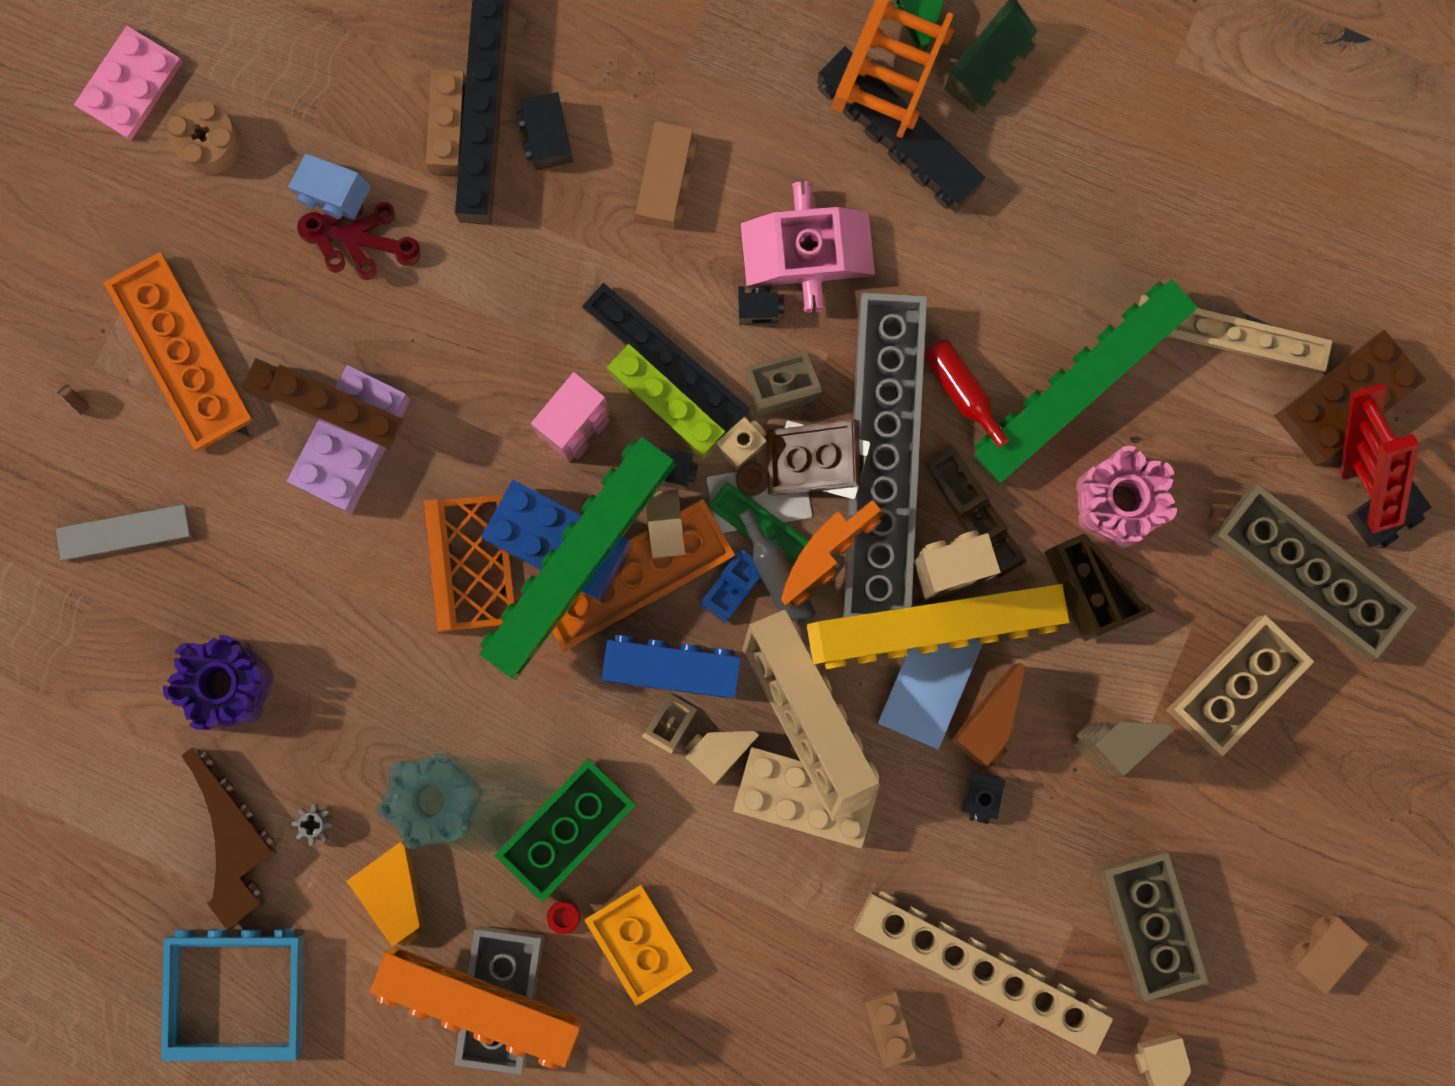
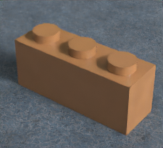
[426,69,466,176]
[635,121,698,230]

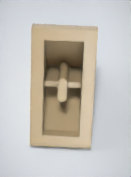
[647,490,685,558]
[642,693,698,754]

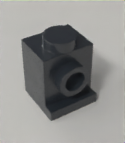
[738,286,784,325]
[962,773,1006,824]

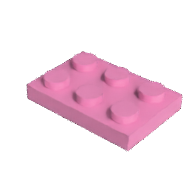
[74,25,183,141]

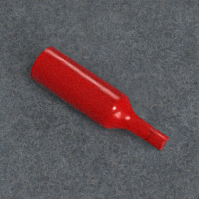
[924,339,1009,448]

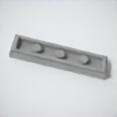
[55,504,192,561]

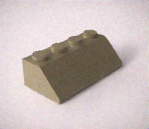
[1073,721,1175,776]

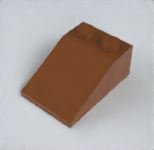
[950,663,1026,766]

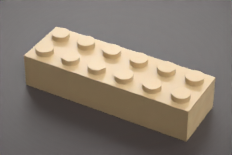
[742,610,879,822]

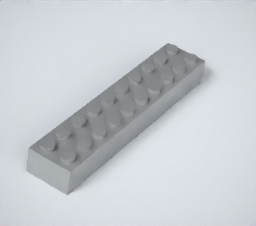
[842,293,927,618]

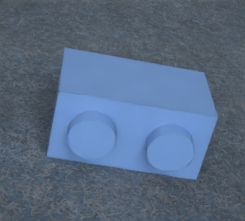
[288,153,371,220]

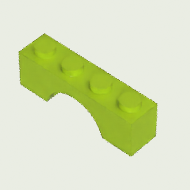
[606,344,725,460]

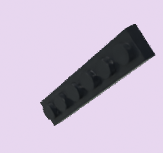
[582,282,750,433]

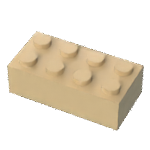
[913,530,1001,602]
[1166,615,1314,757]
[733,747,880,849]

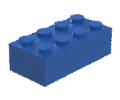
[481,479,632,603]
[602,635,740,699]

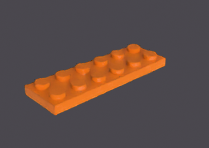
[103,252,254,452]
[553,499,735,652]

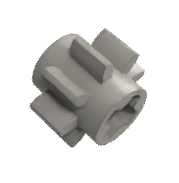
[291,804,335,846]

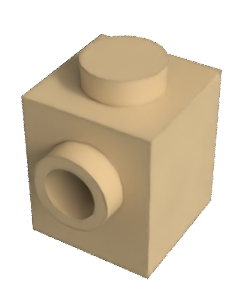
[716,417,767,471]

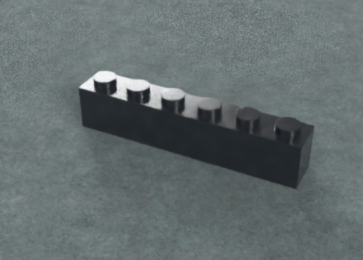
[817,46,985,213]

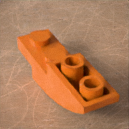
[781,500,883,608]

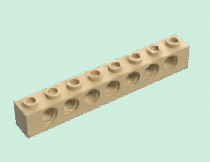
[853,891,1113,1055]

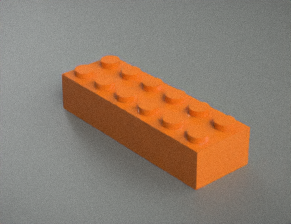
[370,947,584,1070]

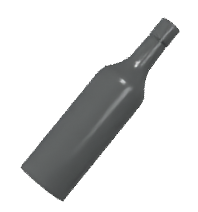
[739,509,816,625]

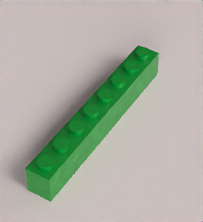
[973,279,1198,485]
[479,437,676,680]

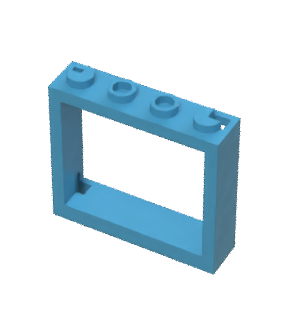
[161,929,304,1061]

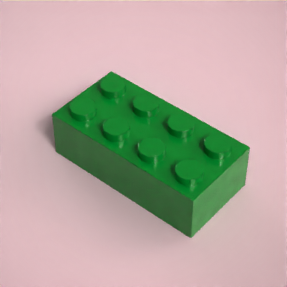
[494,758,637,902]

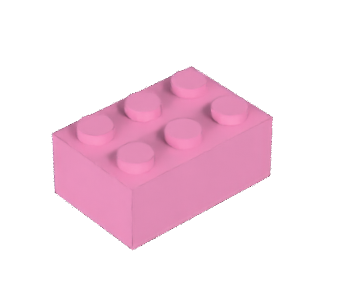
[531,372,610,462]

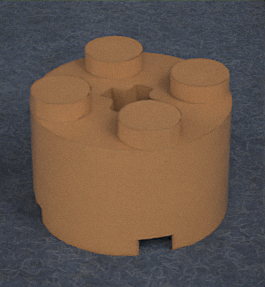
[167,100,241,175]

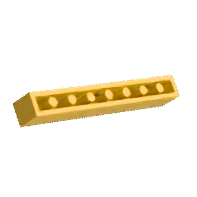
[806,584,1069,669]

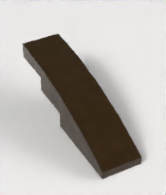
[926,447,1026,579]

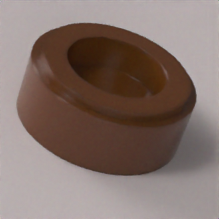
[56,385,89,415]
[736,463,769,497]

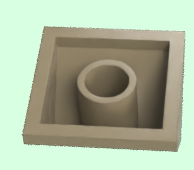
[745,351,822,417]

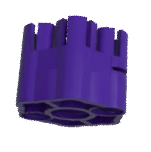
[163,635,273,730]

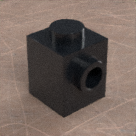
[660,447,698,491]

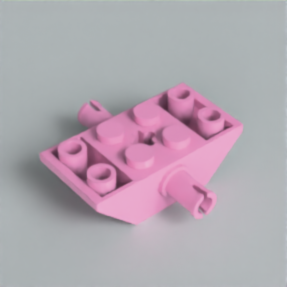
[741,181,875,313]

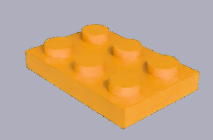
[584,884,693,1006]

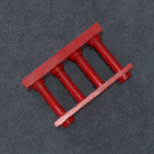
[1340,383,1419,534]

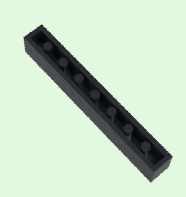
[455,0,510,225]

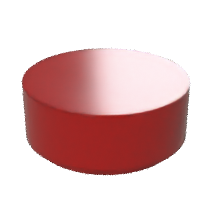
[547,900,581,934]

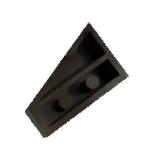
[1045,533,1155,641]

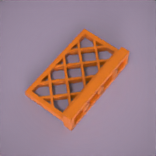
[423,494,514,633]

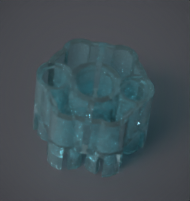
[377,754,482,849]

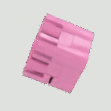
[1076,446,1177,548]

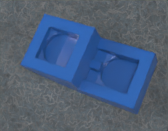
[700,549,761,624]

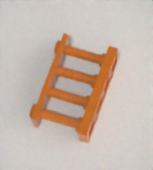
[830,0,955,138]

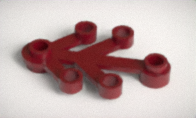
[297,202,421,280]

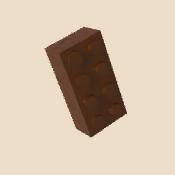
[1274,329,1426,466]

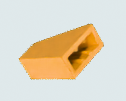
[346,840,424,947]

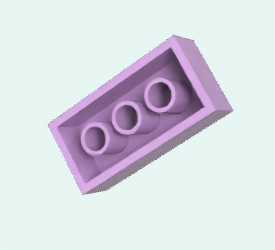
[287,365,411,515]

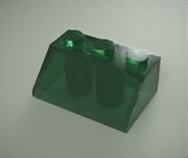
[944,0,1038,113]

